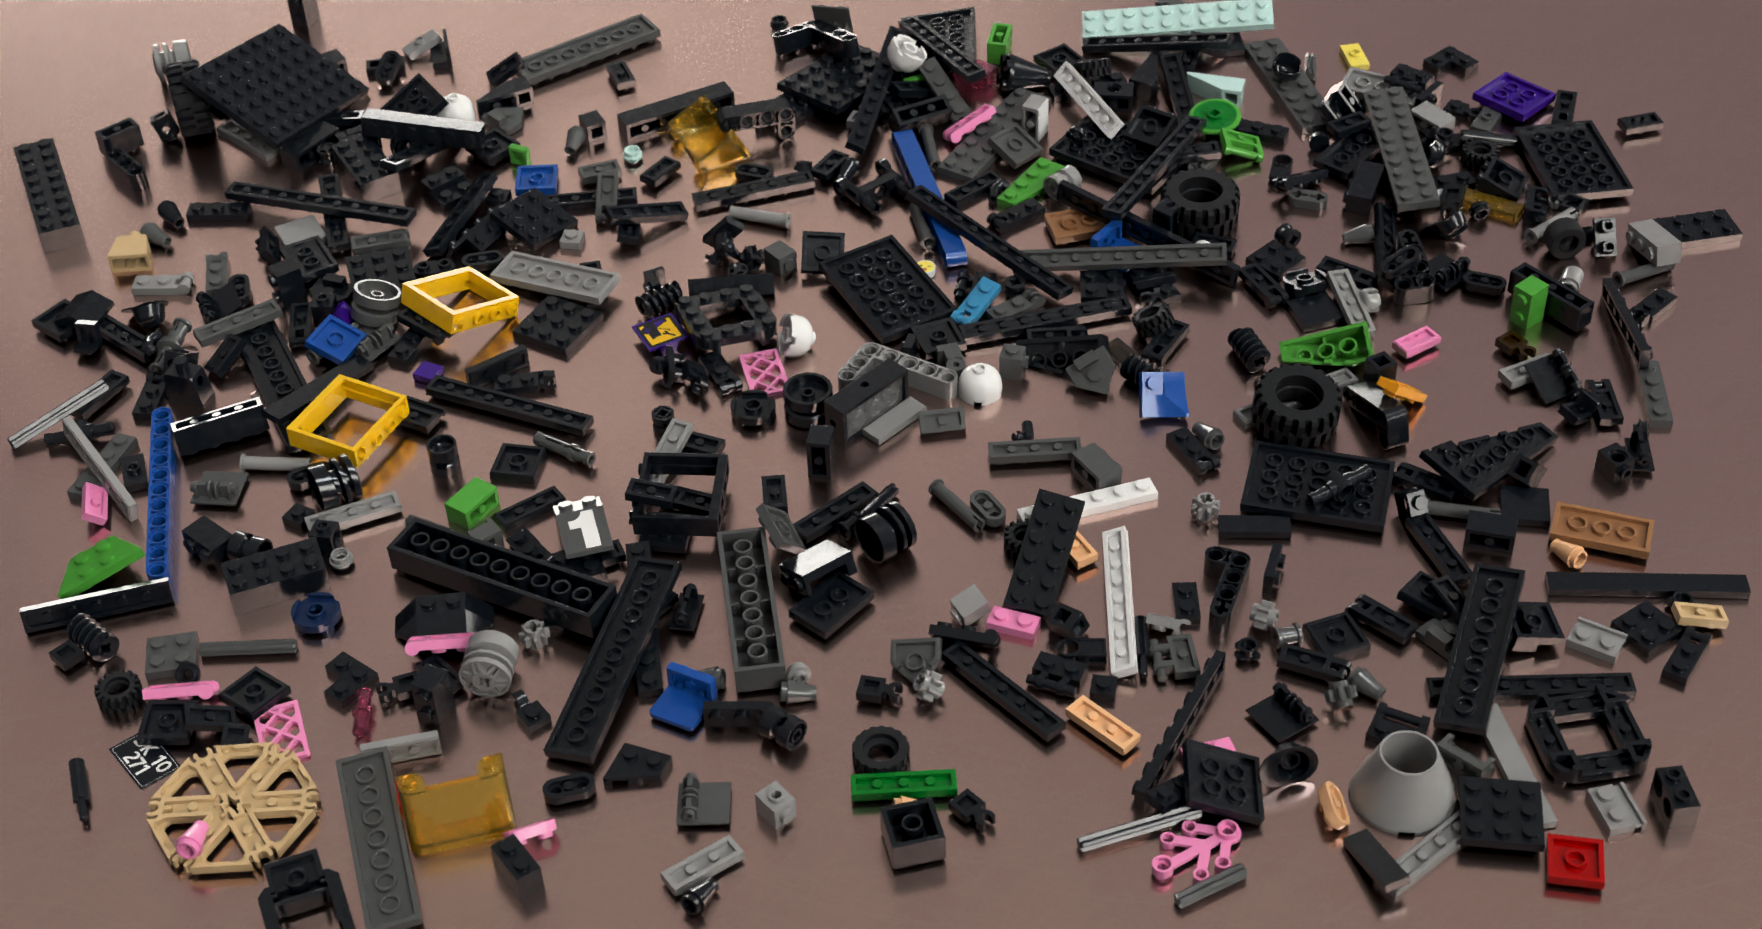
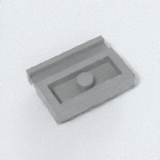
[1565,616,1628,664]
[1586,782,1647,836]

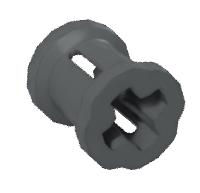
[1271,622,1303,649]

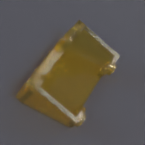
[667,94,752,173]
[395,753,516,855]

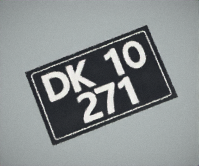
[109,733,181,790]

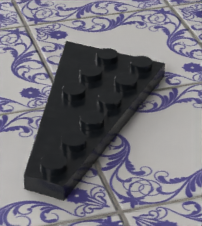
[1419,422,1559,502]

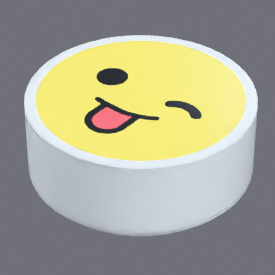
[917,260,936,278]

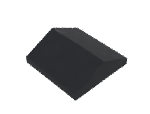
[54,290,115,328]

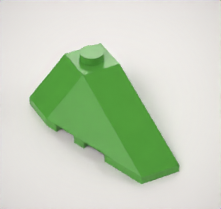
[1278,321,1374,366]

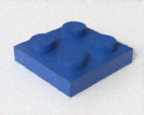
[515,164,559,196]
[305,314,367,365]

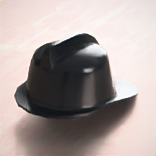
[1419,205,1469,238]
[121,300,169,329]
[1259,742,1319,787]

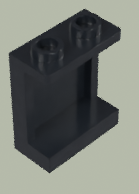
[779,539,858,597]

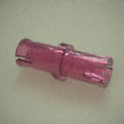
[352,687,373,737]

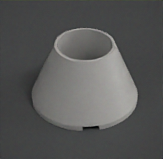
[1349,730,1457,836]

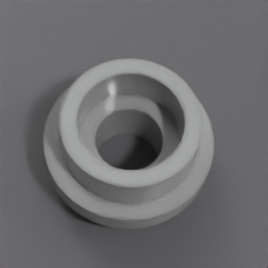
[329,547,354,569]
[786,662,811,683]

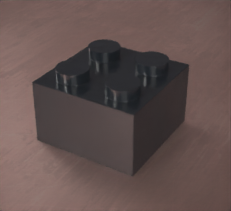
[880,797,946,869]

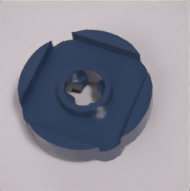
[291,592,342,634]

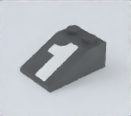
[553,496,614,559]

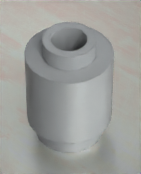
[1559,265,1584,292]

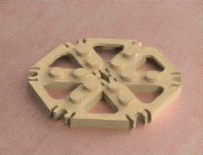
[146,742,320,875]

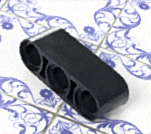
[106,149,149,192]

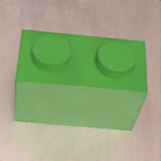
[987,23,1013,65]
[1509,275,1549,330]
[444,477,500,531]

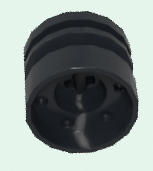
[306,453,363,511]
[854,501,917,564]

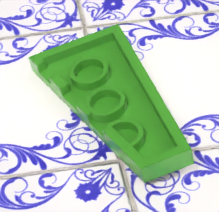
[997,157,1065,209]

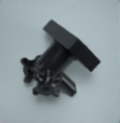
[702,215,744,266]

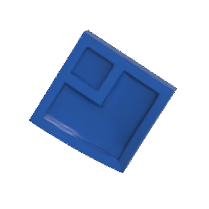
[1139,372,1189,418]

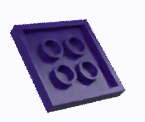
[1472,72,1556,122]

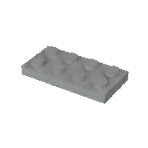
[1341,67,1424,109]

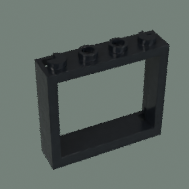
[629,452,730,537]

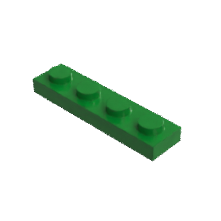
[850,769,957,802]

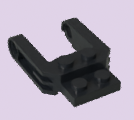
[257,848,356,929]

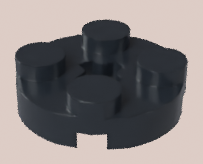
[1283,268,1327,298]
[730,389,776,426]

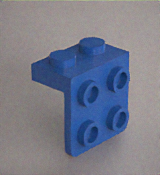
[1090,220,1140,273]
[650,661,718,731]

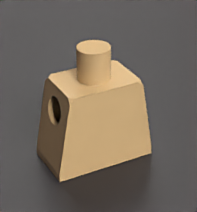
[107,231,152,273]

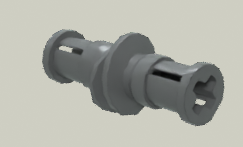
[148,317,193,374]

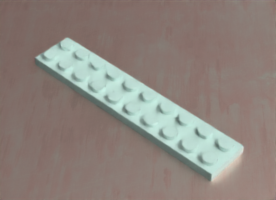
[1082,0,1274,43]

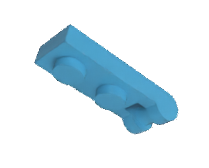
[950,276,1002,325]

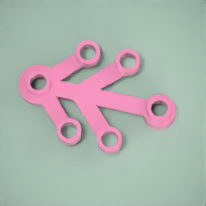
[1152,820,1241,884]

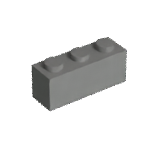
[1626,219,1682,267]

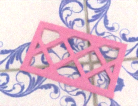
[739,348,788,397]
[254,700,311,760]

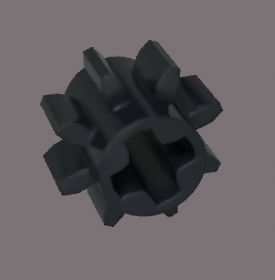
[739,245,765,272]

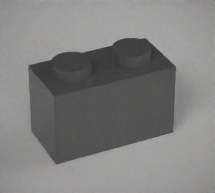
[1071,442,1123,491]

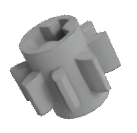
[1191,492,1220,522]
[1249,599,1280,631]
[518,620,551,650]
[913,669,945,703]

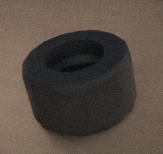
[1543,217,1587,259]

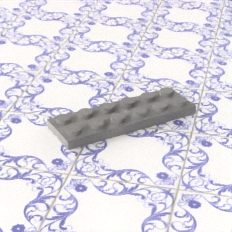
[490,251,621,305]

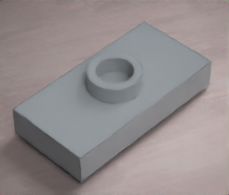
[402,29,443,61]

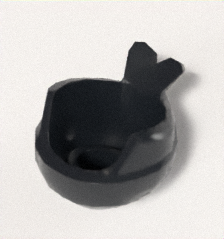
[1421,127,1446,169]

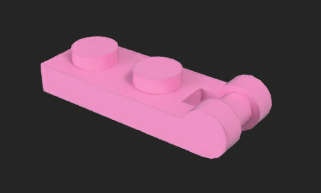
[943,104,997,143]
[404,632,476,656]
[142,680,220,700]

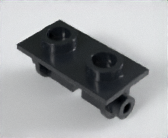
[1624,428,1655,471]
[669,583,704,631]

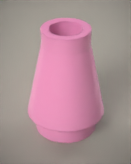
[176,820,209,859]

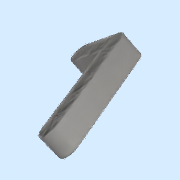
[838,342,958,399]

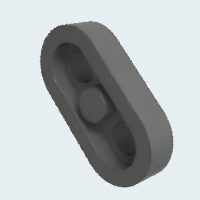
[970,490,1006,527]

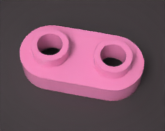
[503,818,557,845]

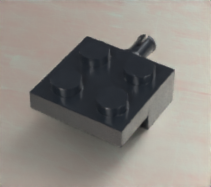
[1318,81,1367,121]

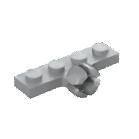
[1327,269,1381,336]

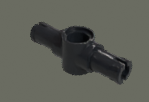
[44,419,116,448]
[1306,464,1372,508]

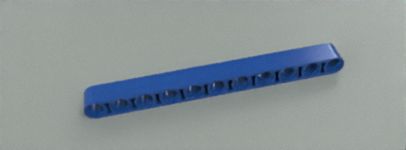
[891,129,968,268]
[146,407,176,587]

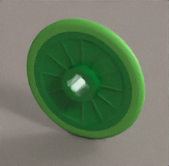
[1189,99,1241,135]

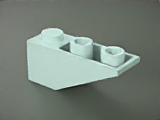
[1186,72,1245,108]

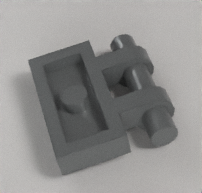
[1149,634,1201,682]

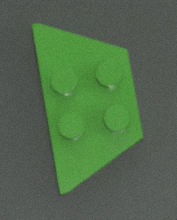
[58,535,146,599]

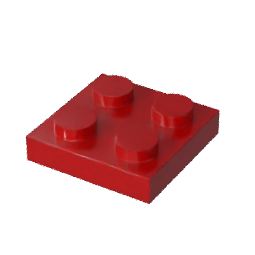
[1546,833,1605,890]

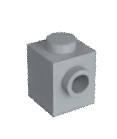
[950,584,990,626]
[755,781,797,830]

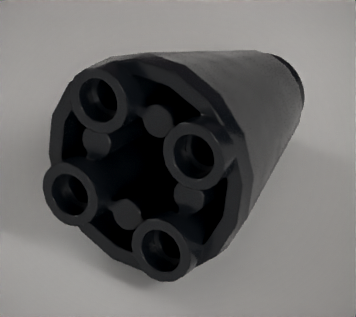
[996,53,1052,92]

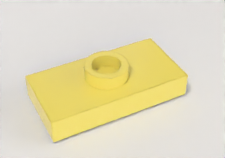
[1339,43,1370,70]

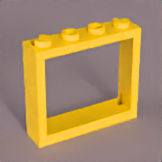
[401,266,519,334]
[286,374,410,468]

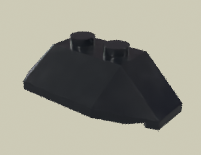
[395,592,494,641]

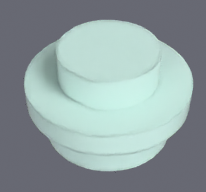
[623,145,643,163]

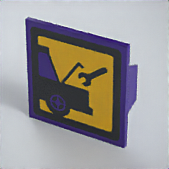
[632,313,689,354]

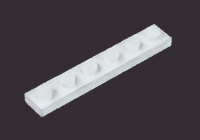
[1053,61,1125,139]
[1017,477,1158,522]

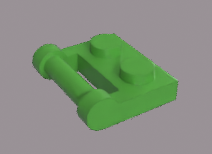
[1219,128,1264,163]

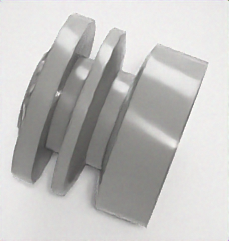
[152,39,191,84]
[458,630,520,697]

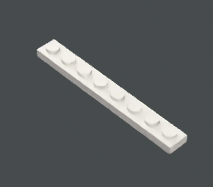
[1102,526,1138,678]

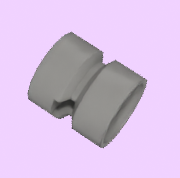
[1043,165,1082,201]

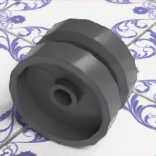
[350,279,402,327]

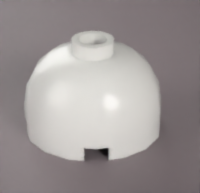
[887,34,927,72]
[436,93,476,121]
[777,313,816,358]
[958,363,1002,406]

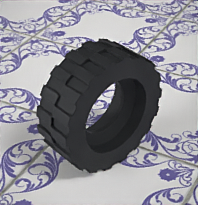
[852,726,910,774]

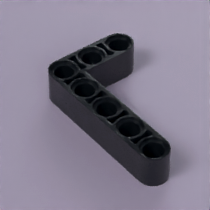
[772,19,860,59]

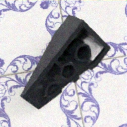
[1016,334,1109,377]

